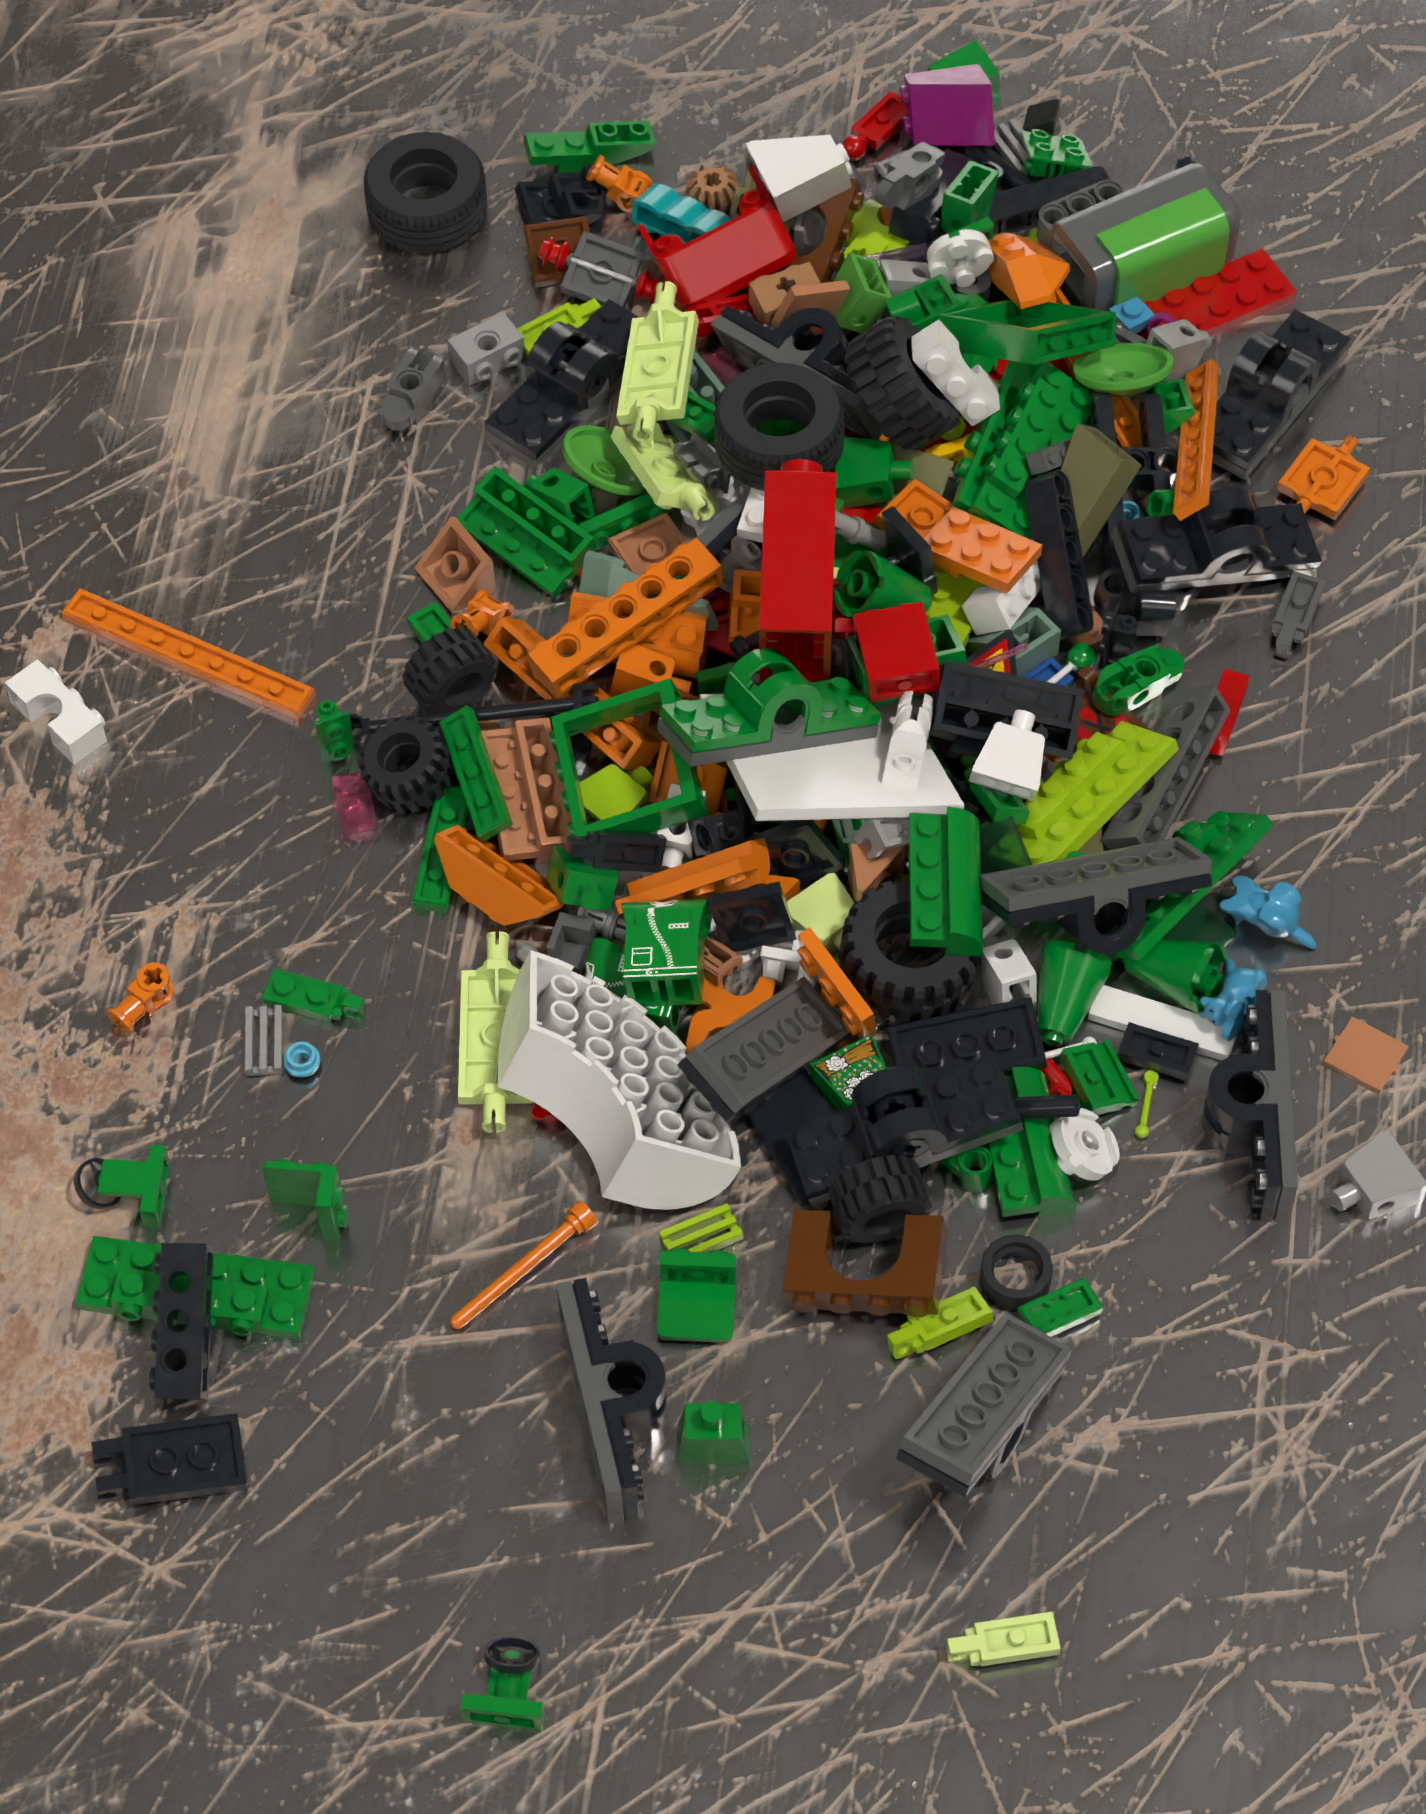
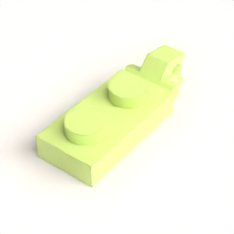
[946,1611,1061,1666]

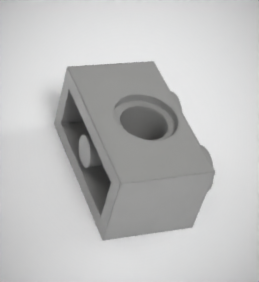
[447,312,526,386]

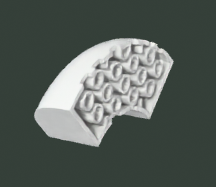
[498,950,741,1210]

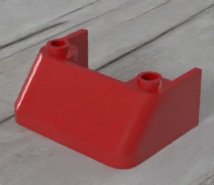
[638,167,797,312]

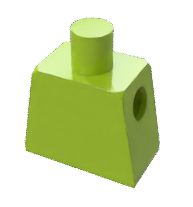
[579,764,653,823]

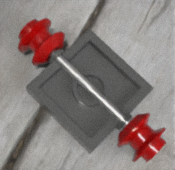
[538,231,665,308]

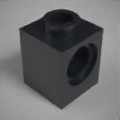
[687,809,746,856]

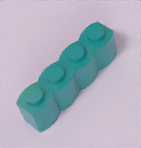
[631,184,732,244]

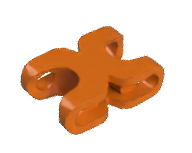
[686,976,776,1055]

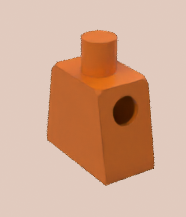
[609,644,692,697]

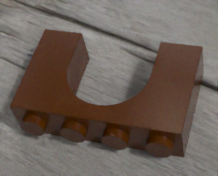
[746,178,864,289]
[782,1209,948,1318]

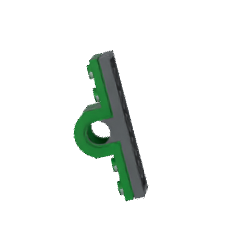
[657,648,881,767]

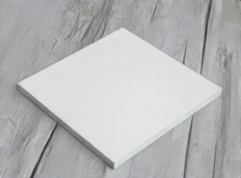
[699,694,964,821]

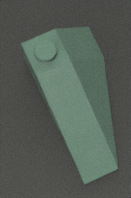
[579,550,719,631]

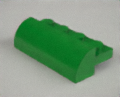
[456,466,596,599]
[908,806,983,956]
[987,1067,1076,1218]

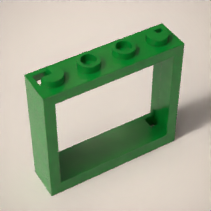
[939,299,1116,365]
[549,678,707,837]

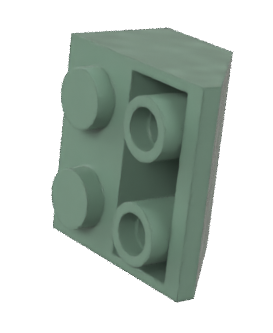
[965,607,1061,676]

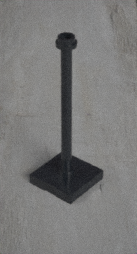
[729,506,938,660]
[708,769,797,952]
[746,820,845,885]

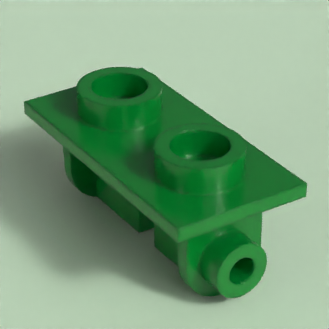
[315,700,355,764]

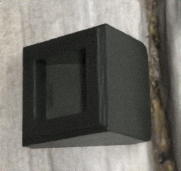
[1023,99,1060,136]

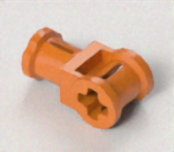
[586,155,653,213]
[450,589,514,637]
[106,962,174,1034]

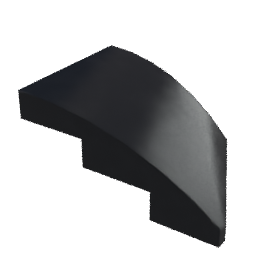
[514,164,607,225]

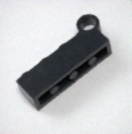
[888,149,1003,246]

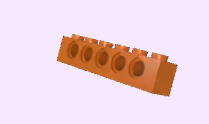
[528,538,724,699]
[483,616,662,770]

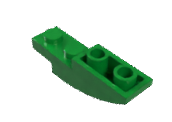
[523,121,656,173]

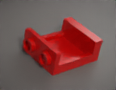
[853,602,940,702]

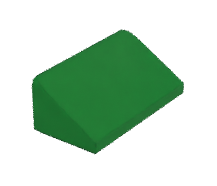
[1151,378,1195,435]

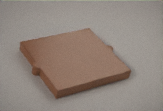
[1323,1016,1409,1094]

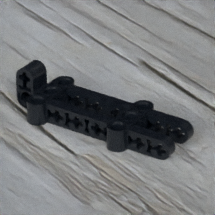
[1089,394,1197,637]

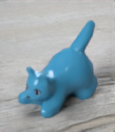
[1219,876,1317,949]
[1199,956,1267,1041]

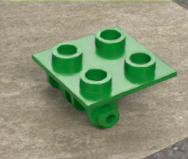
[1020,129,1092,178]

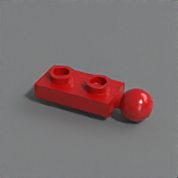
[842,91,907,161]

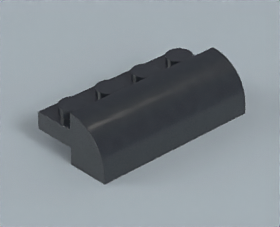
[931,660,1084,759]

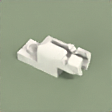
[882,691,935,790]

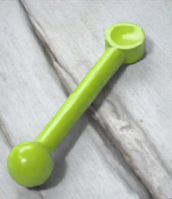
[1134,1070,1159,1138]

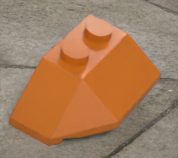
[987,233,1070,309]
[434,825,564,926]

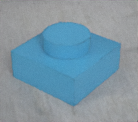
[1109,296,1155,334]

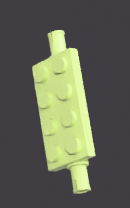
[616,281,699,442]
[611,421,720,521]
[458,931,533,1133]

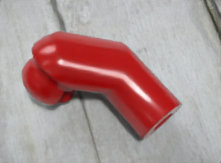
[1038,1058,1073,1096]

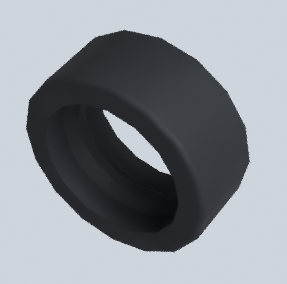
[980,1234,1053,1311]

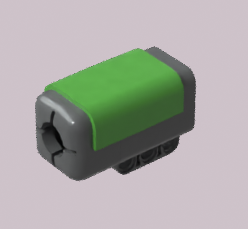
[1037,164,1241,311]

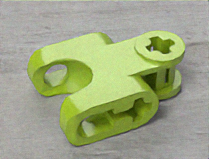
[843,199,920,266]

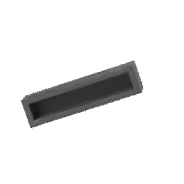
[1025,437,1072,475]

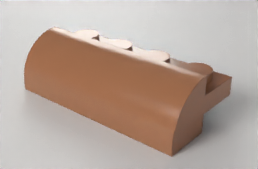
[481,718,571,864]

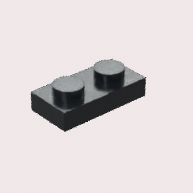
[1117,1022,1199,1081]

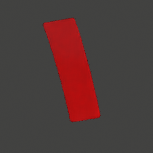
[1209,669,1250,756]

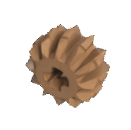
[686,163,740,213]

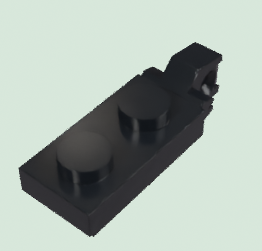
[564,830,667,873]

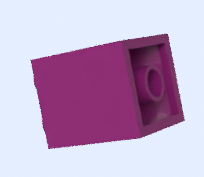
[900,64,995,146]

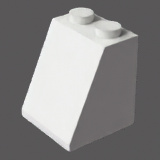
[746,135,853,222]

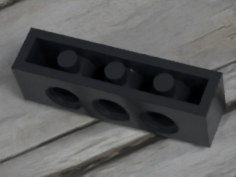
[149,1243,214,1400]

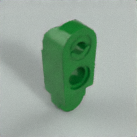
[1091,644,1185,716]

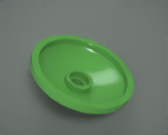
[1073,343,1174,398]
[562,425,647,496]

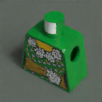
[810,1034,886,1112]

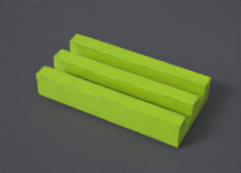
[659,1203,743,1253]

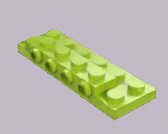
[988,721,1179,869]

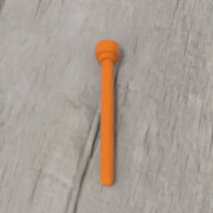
[450,1200,598,1329]

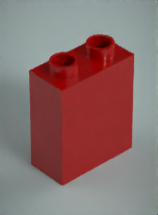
[759,459,837,683]

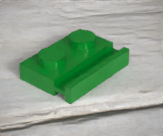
[1059,1039,1140,1115]

